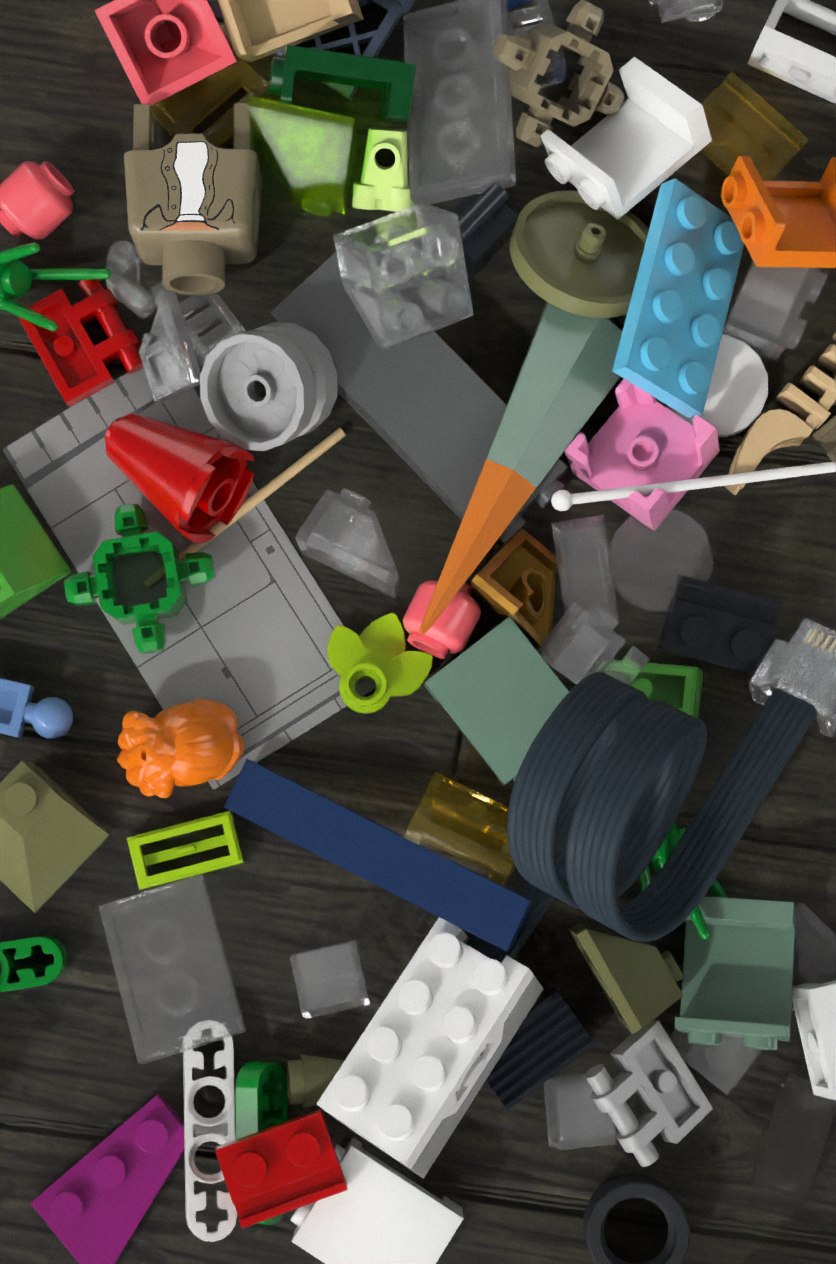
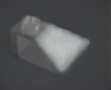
[295,488,400,599]

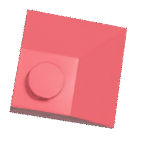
[95,0,238,107]

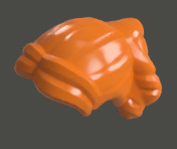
[117,699,245,798]

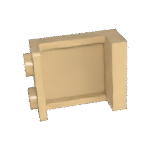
[212,0,363,62]

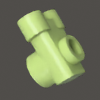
[352,127,415,212]

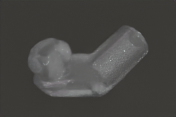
[106,240,158,319]

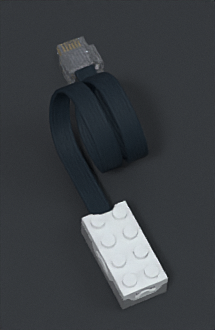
[317,618,836,1179]

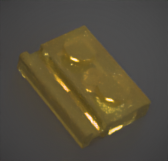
[700,71,809,181]

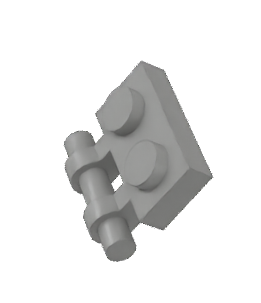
[585,1020,713,1167]

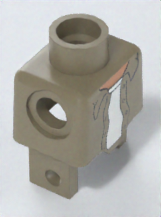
[124,103,263,295]

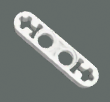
[183,1020,237,1242]

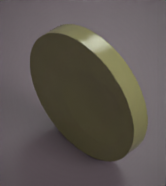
[510,191,649,318]

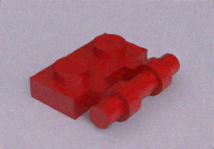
[17,279,146,407]

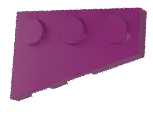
[30,1092,184,1264]

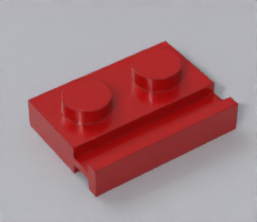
[215,1109,348,1229]

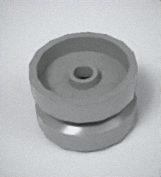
[200,322,337,451]

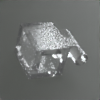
[537,601,650,685]

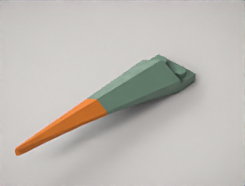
[419,302,627,635]

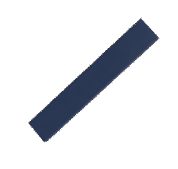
[224,759,534,952]

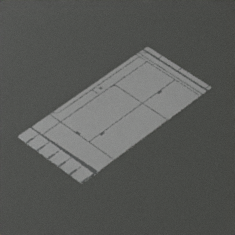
[3,348,376,789]

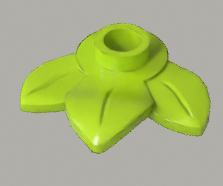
[327,613,433,714]

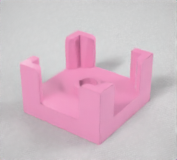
[565,379,720,531]

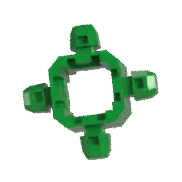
[64,504,216,654]

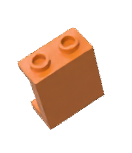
[720,156,836,268]

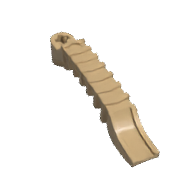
[725,332,836,496]

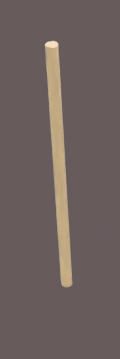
[142,427,346,589]

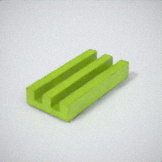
[127,811,245,890]

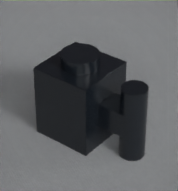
[437,181,519,276]

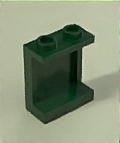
[268,45,416,125]

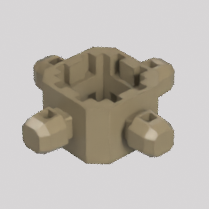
[493,0,624,148]

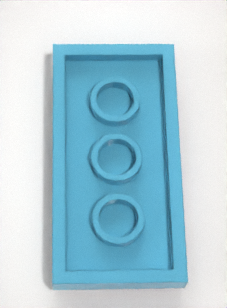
[612,178,744,418]

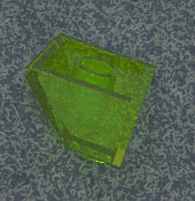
[247,96,358,216]

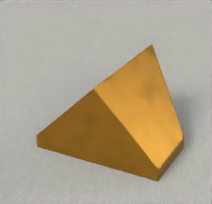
[470,528,562,657]

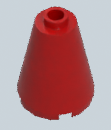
[105,413,254,544]

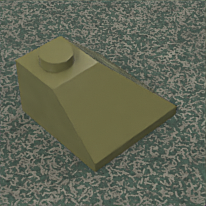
[0,760,111,913]
[568,923,684,1034]

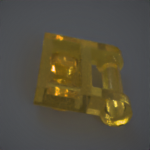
[151,52,277,148]
[403,772,514,885]

